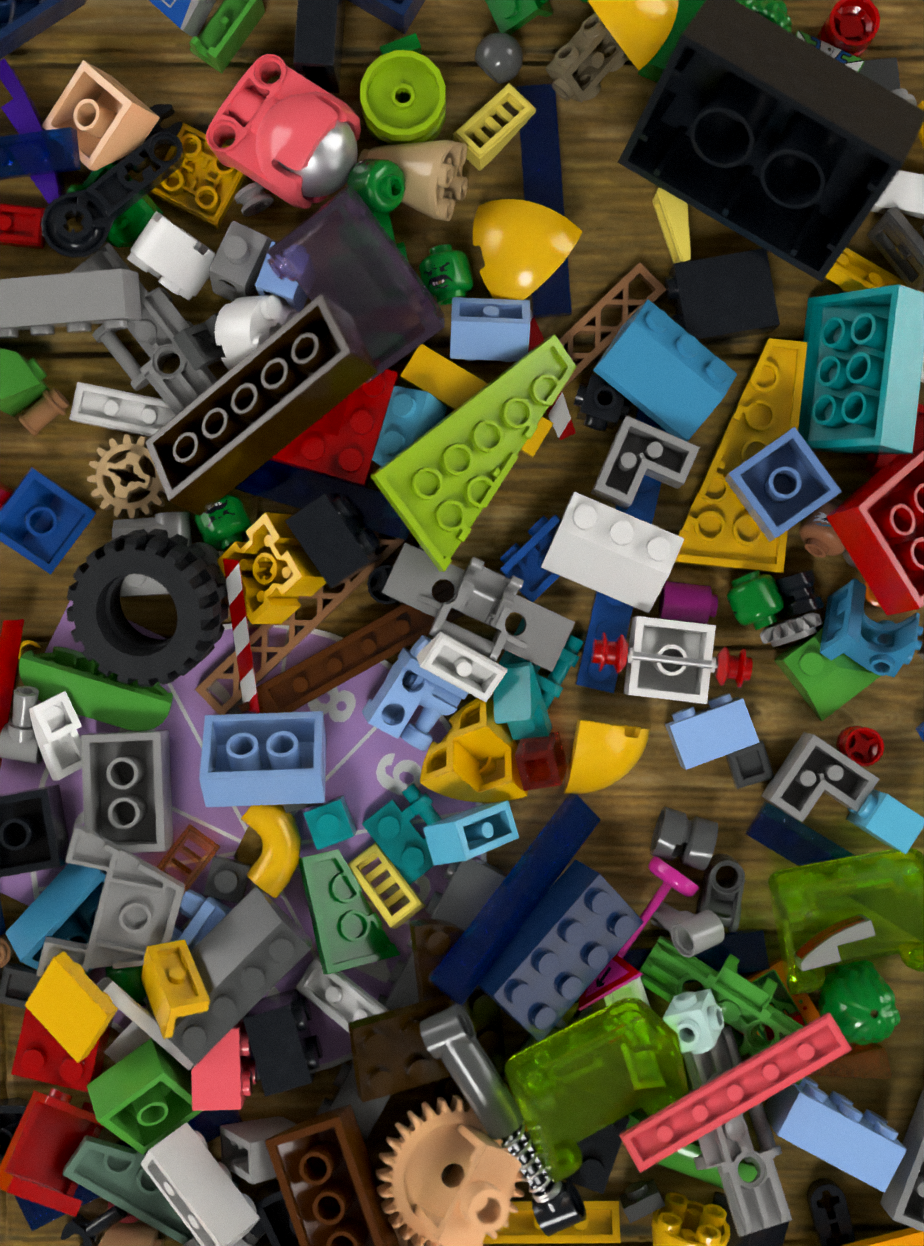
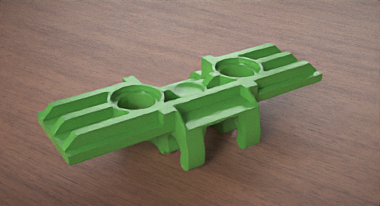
[639,936,803,1085]

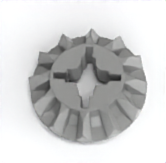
[760,612,823,647]

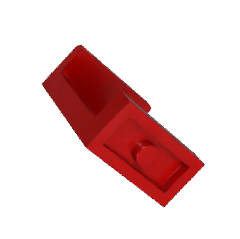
[0,1088,106,1217]

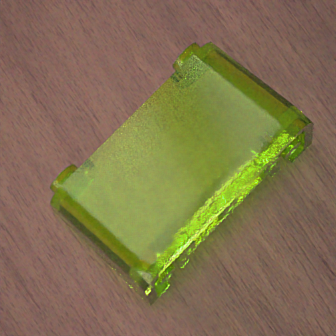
[768,848,924,995]
[505,997,689,1183]

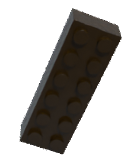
[145,294,378,516]

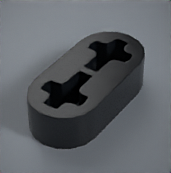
[807,1178,855,1246]

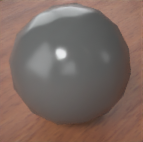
[474,32,524,84]

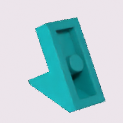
[493,661,553,740]

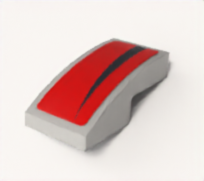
[792,914,876,971]

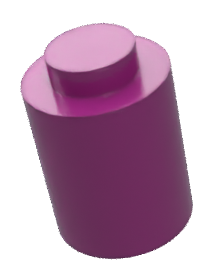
[659,581,718,624]

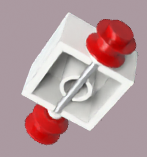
[591,616,753,704]

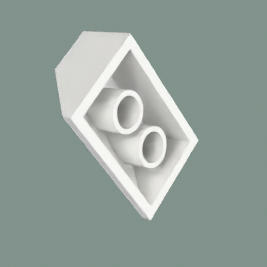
[541,492,685,613]

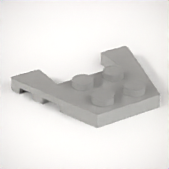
[36,823,185,977]

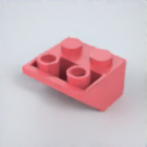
[191,1018,258,1111]

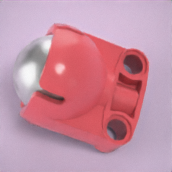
[206,54,361,209]

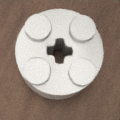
[127,211,216,301]
[215,294,300,370]

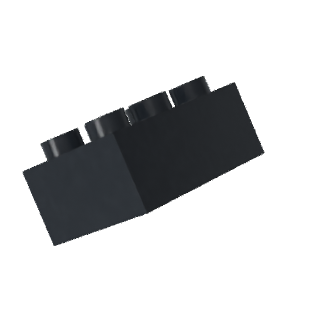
[617,0,924,282]

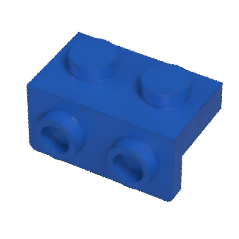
[499,514,561,602]

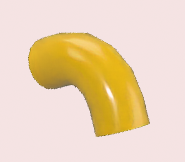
[241,804,302,898]

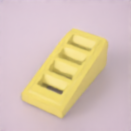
[453,83,536,171]
[652,188,691,264]
[348,842,426,929]

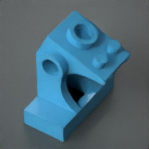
[820,578,923,677]

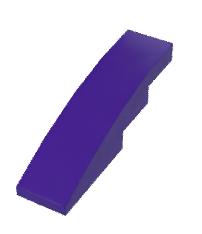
[0,58,66,204]

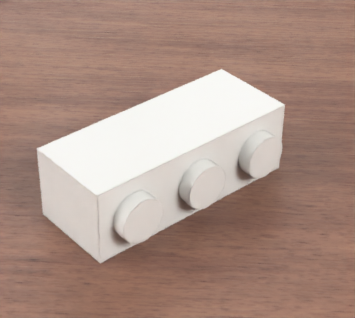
[141,1122,260,1246]

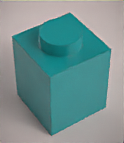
[303,795,357,850]

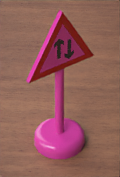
[578,856,699,1011]

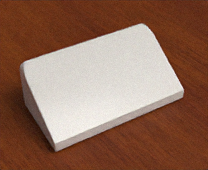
[417,632,508,702]

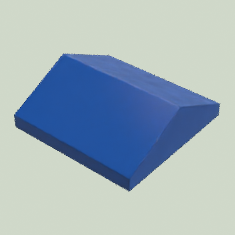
[0,467,96,575]

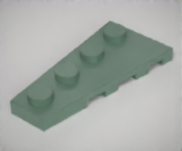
[62,1135,240,1245]

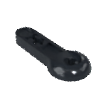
[41,131,184,258]

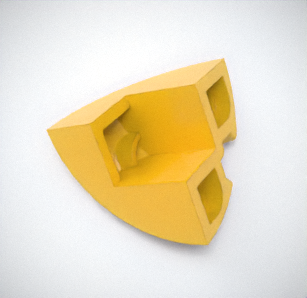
[588,0,679,70]
[473,199,582,300]
[420,698,528,803]
[563,719,651,794]

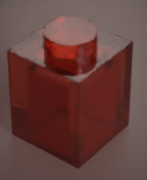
[514,731,568,791]

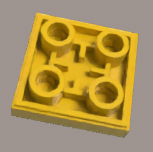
[149,123,246,229]
[25,951,118,1063]

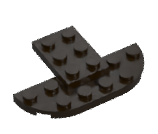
[348,919,505,1111]

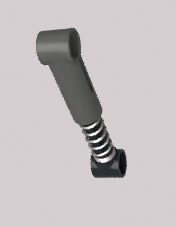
[420,1004,586,1236]

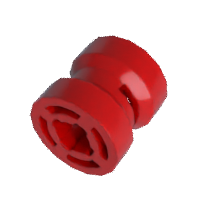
[836,726,884,766]

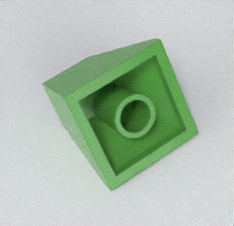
[0,348,50,417]
[774,622,881,721]

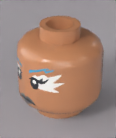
[799,498,845,558]

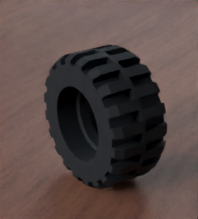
[66,529,228,687]

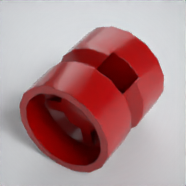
[818,0,880,58]

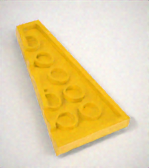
[675,338,807,574]

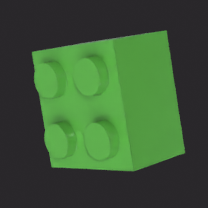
[87,1038,202,1155]

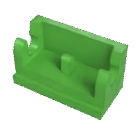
[189,0,266,73]

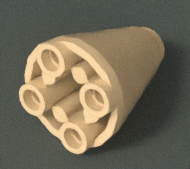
[358,140,468,221]

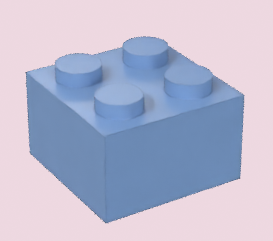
[725,427,842,542]

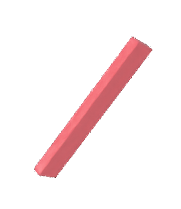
[619,1012,852,1172]

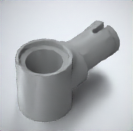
[0,686,43,764]
[650,902,725,958]

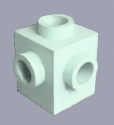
[662,988,724,1054]

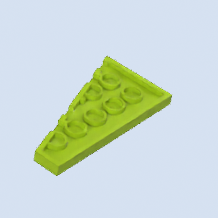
[370,335,577,572]

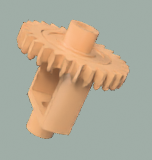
[376,1095,525,1246]

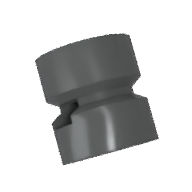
[650,807,718,871]

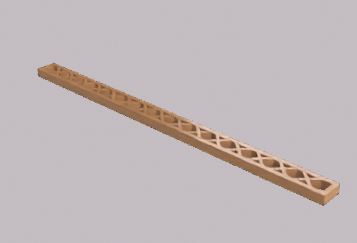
[195,262,667,715]

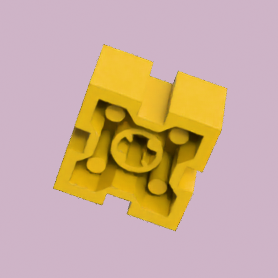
[217,512,326,624]

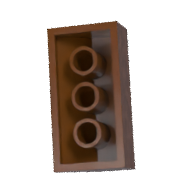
[265,1104,400,1246]

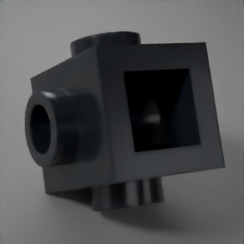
[573,374,632,432]

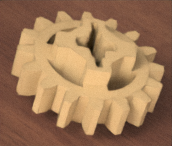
[87,434,165,519]

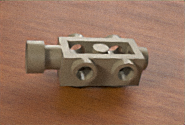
[545,12,627,103]

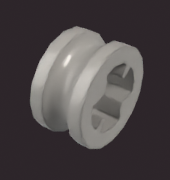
[234,182,274,217]

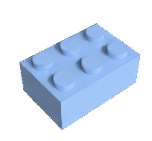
[199,711,327,807]
[764,1076,907,1193]

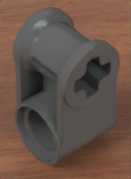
[695,854,745,933]

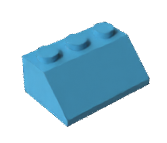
[593,299,737,441]
[5,863,107,975]

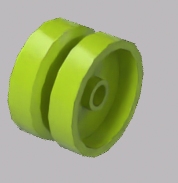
[360,50,446,146]

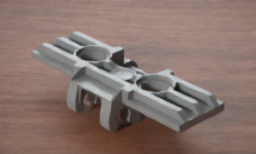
[70,243,218,415]
[381,543,575,672]
[682,1026,792,1237]

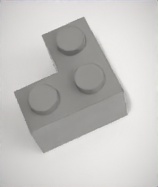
[591,415,700,509]
[761,732,879,822]

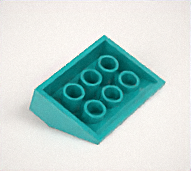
[798,284,924,455]

